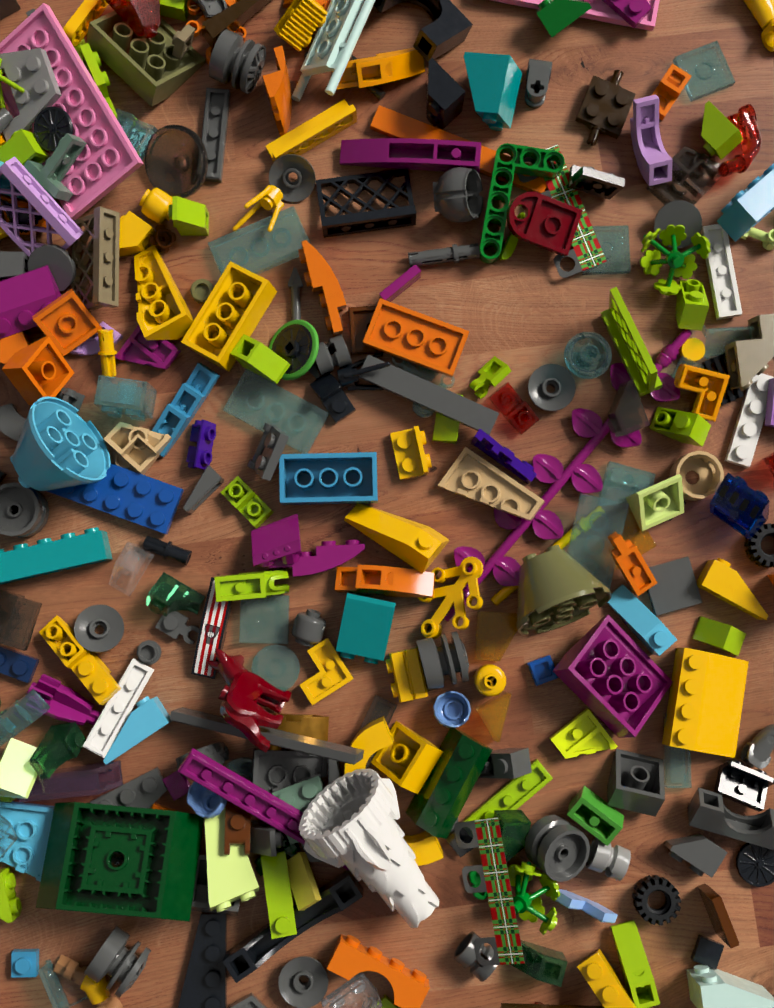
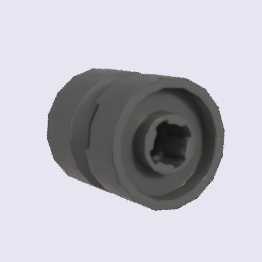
[315,335,352,375]
[453,932,497,982]

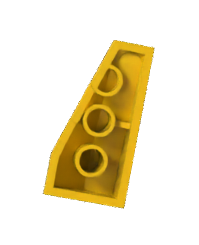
[134,245,194,340]
[344,504,449,574]

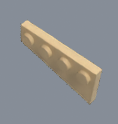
[438,447,545,522]

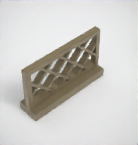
[71,207,120,311]

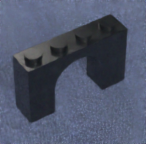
[374,0,473,62]

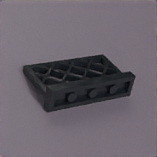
[316,169,416,238]

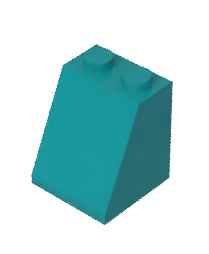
[464,52,522,131]
[336,593,396,664]

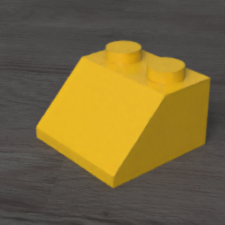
[371,721,443,794]

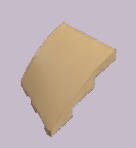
[104,422,172,475]

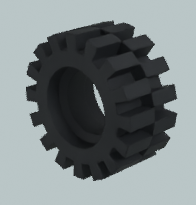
[744,523,774,567]
[632,875,681,926]

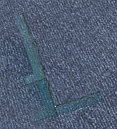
[702,325,754,359]
[37,959,88,1008]

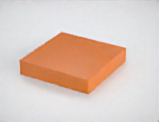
[32,288,103,357]

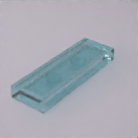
[663,713,692,788]

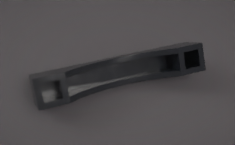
[222,870,363,983]

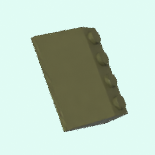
[86,0,206,107]

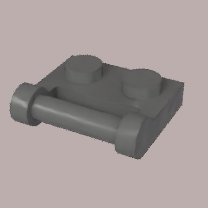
[247,422,289,481]

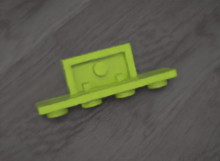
[74,38,118,118]

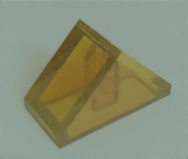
[475,691,512,742]

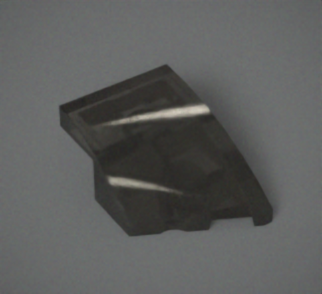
[646,147,732,206]
[0,589,42,651]

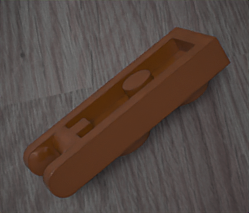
[224,801,251,855]

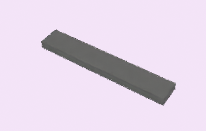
[358,355,499,435]

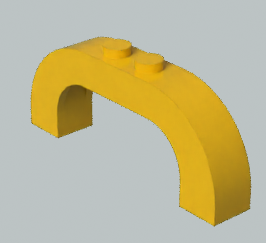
[344,716,443,866]

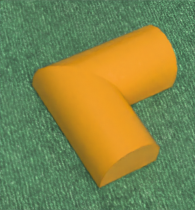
[674,363,730,422]

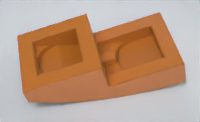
[652,63,692,121]

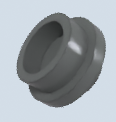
[137,640,162,665]

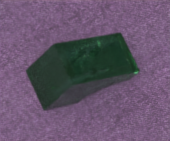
[145,572,205,617]
[29,722,86,779]

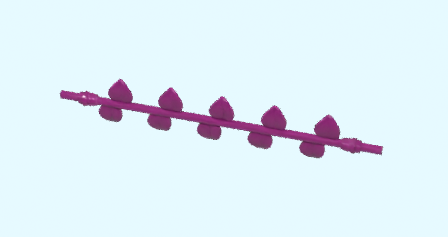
[444,329,692,622]

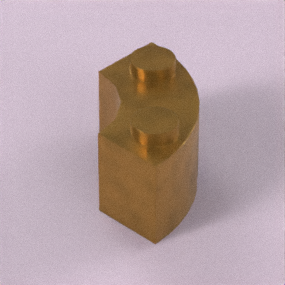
[268,713,329,750]

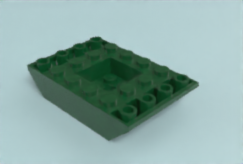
[36,802,204,922]

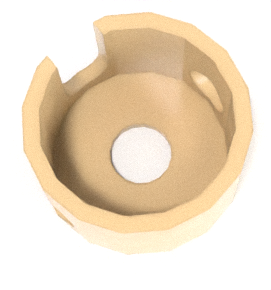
[669,451,724,501]

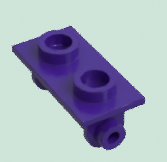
[186,419,216,470]

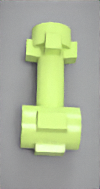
[741,227,774,250]

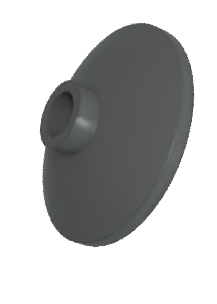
[269,154,316,202]
[528,364,576,411]
[74,605,124,653]
[278,956,328,1008]

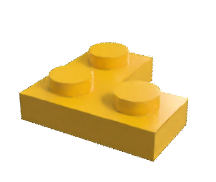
[300,638,354,706]

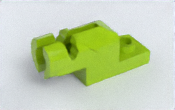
[214,569,289,602]

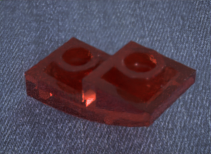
[488,382,540,435]

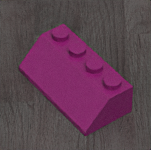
[0,265,61,339]

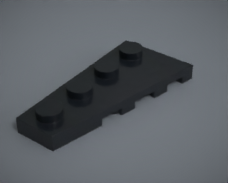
[178,912,227,1008]

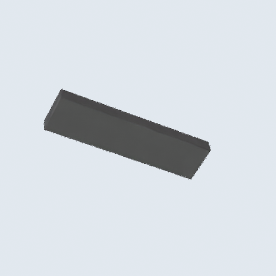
[197,88,231,182]

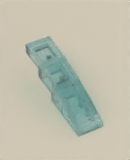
[0,689,50,746]

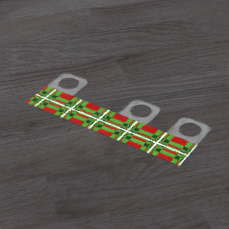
[517,145,607,278]
[454,818,525,966]

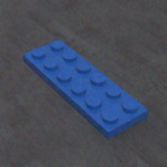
[47,463,184,534]

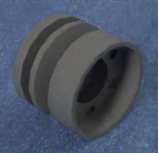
[209,29,266,94]
[416,631,469,691]
[84,926,151,998]

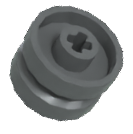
[0,482,49,538]
[524,815,590,882]

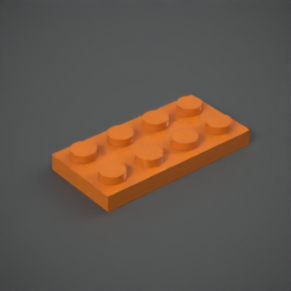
[363,298,470,377]

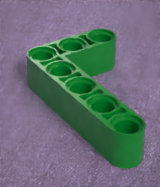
[479,143,565,264]

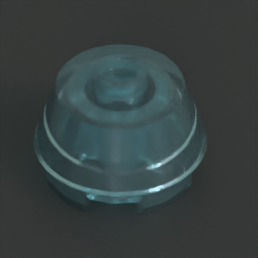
[564,332,612,379]

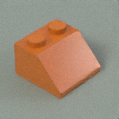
[2,336,74,405]

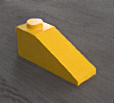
[696,558,768,620]

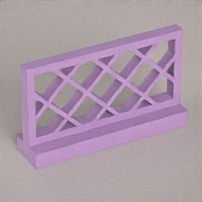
[0,156,84,257]

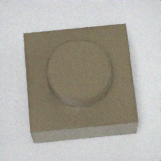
[172,24,195,60]

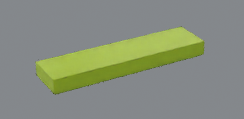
[462,758,553,824]

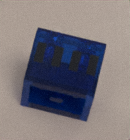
[710,473,770,540]

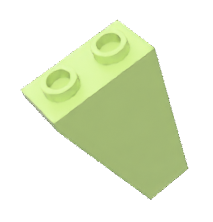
[204,806,259,913]

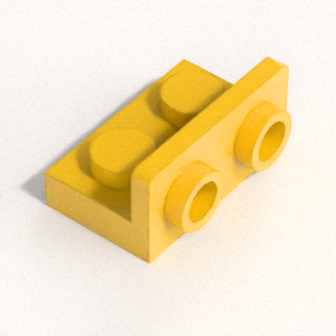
[390,425,432,480]

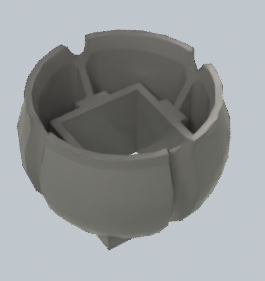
[433,167,483,223]

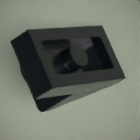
[310,372,356,424]

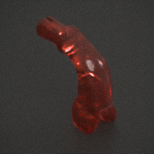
[718,104,762,177]

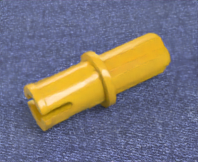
[97,329,117,378]

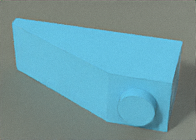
[607,584,677,656]
[103,696,171,765]

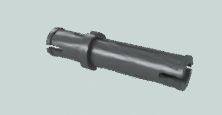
[408,243,480,268]

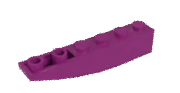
[339,138,481,174]

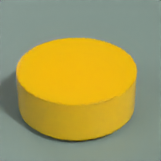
[680,338,705,363]

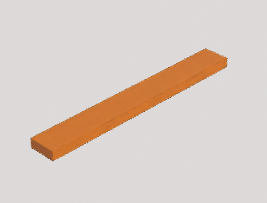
[370,105,547,193]

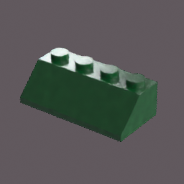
[406,728,493,838]

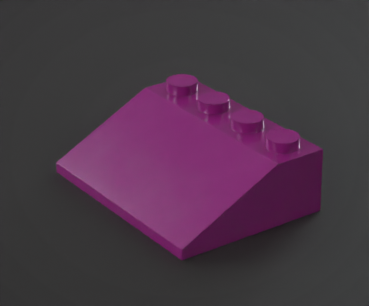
[553,615,673,738]

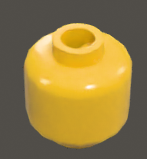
[139,187,173,223]
[474,664,506,697]

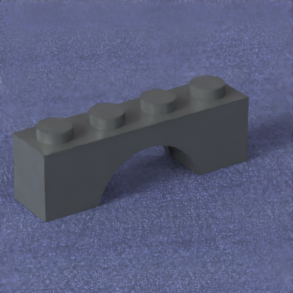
[687,787,774,850]

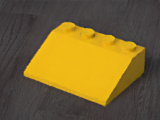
[662,648,749,758]

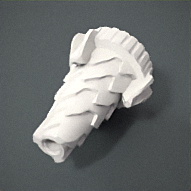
[299,769,439,928]

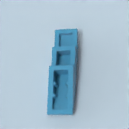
[152,363,220,457]

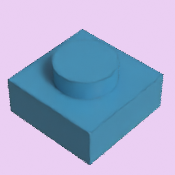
[11,949,39,978]

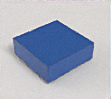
[527,655,559,686]

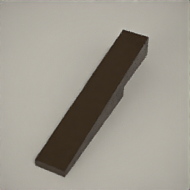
[202,0,271,49]

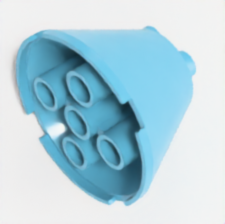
[10,397,111,491]

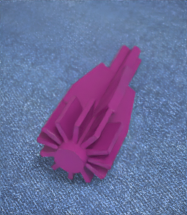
[25,674,101,726]

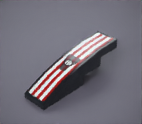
[191,577,232,679]

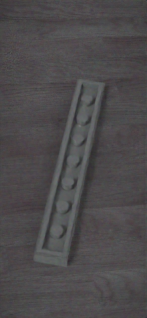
[170,707,364,765]

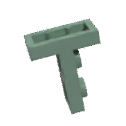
[24,133,87,201]

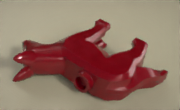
[207,648,292,752]

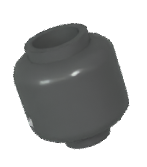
[291,609,326,647]

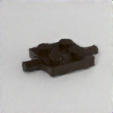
[575,70,636,146]

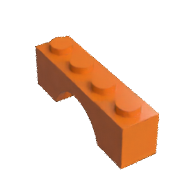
[327,934,430,1008]

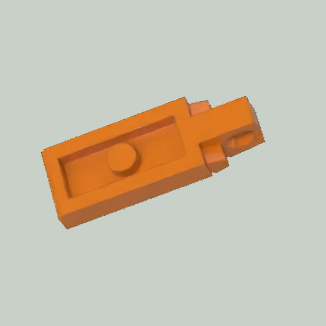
[608,531,657,597]

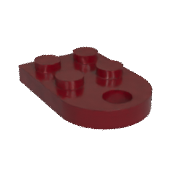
[507,192,583,257]

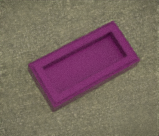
[379,265,421,302]

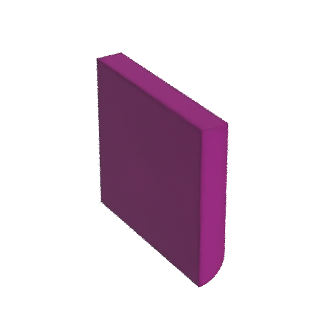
[162,770,191,801]

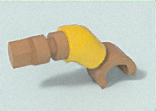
[53,955,123,1008]

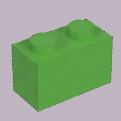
[567,785,624,846]

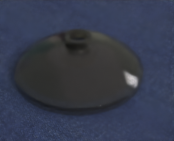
[145,125,208,198]

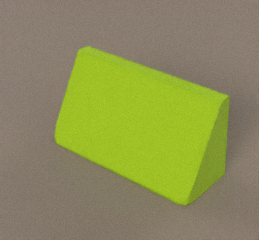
[432,394,463,444]

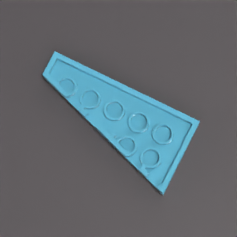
[0,801,54,882]

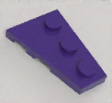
[471,429,537,484]

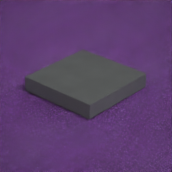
[647,556,702,616]

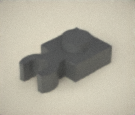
[155,606,200,644]

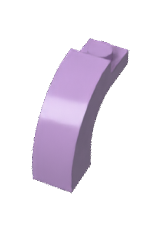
[630,94,672,186]

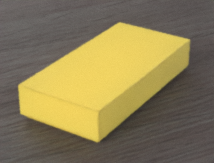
[287,852,321,911]

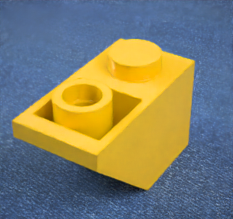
[119,211,155,257]

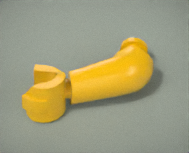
[743,0,774,52]

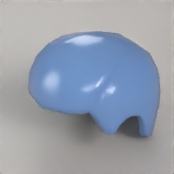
[433,691,471,728]
[187,781,227,819]

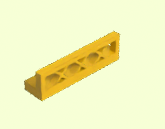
[265,99,357,162]

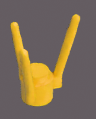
[232,185,284,232]

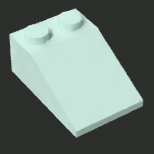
[686,964,774,1008]

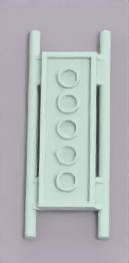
[291,0,375,102]

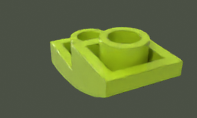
[221,476,274,528]

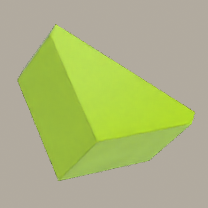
[692,616,746,656]

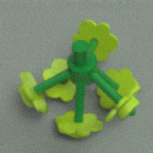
[640,225,711,296]
[488,861,560,935]

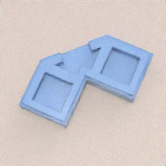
[555,889,618,923]

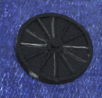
[34,107,73,152]
[736,843,774,887]

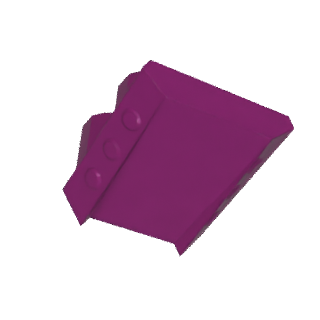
[251,514,302,567]

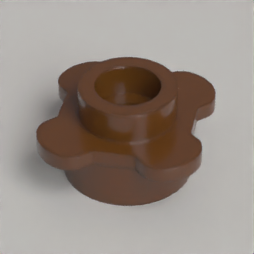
[149,224,176,253]

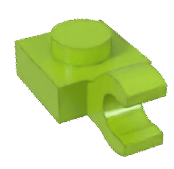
[469,356,511,399]

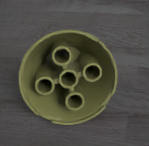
[517,545,612,635]

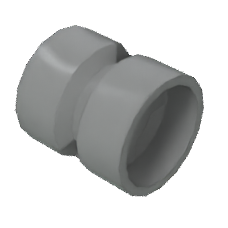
[586,837,631,881]

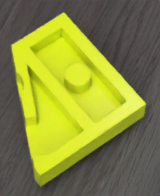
[549,708,618,759]

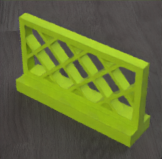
[601,287,662,397]

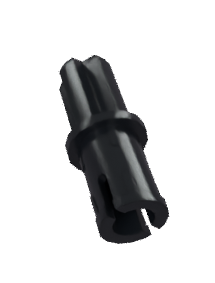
[143,536,192,565]

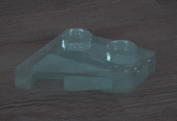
[596,461,656,507]

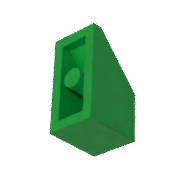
[536,0,592,37]

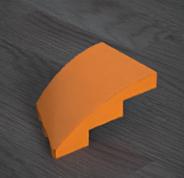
[262,46,292,137]

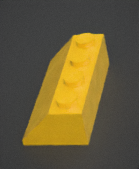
[181,261,277,372]

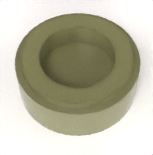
[190,279,214,304]

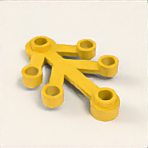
[418,557,483,640]

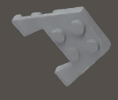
[0,48,62,142]

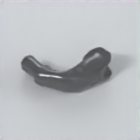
[740,724,774,769]

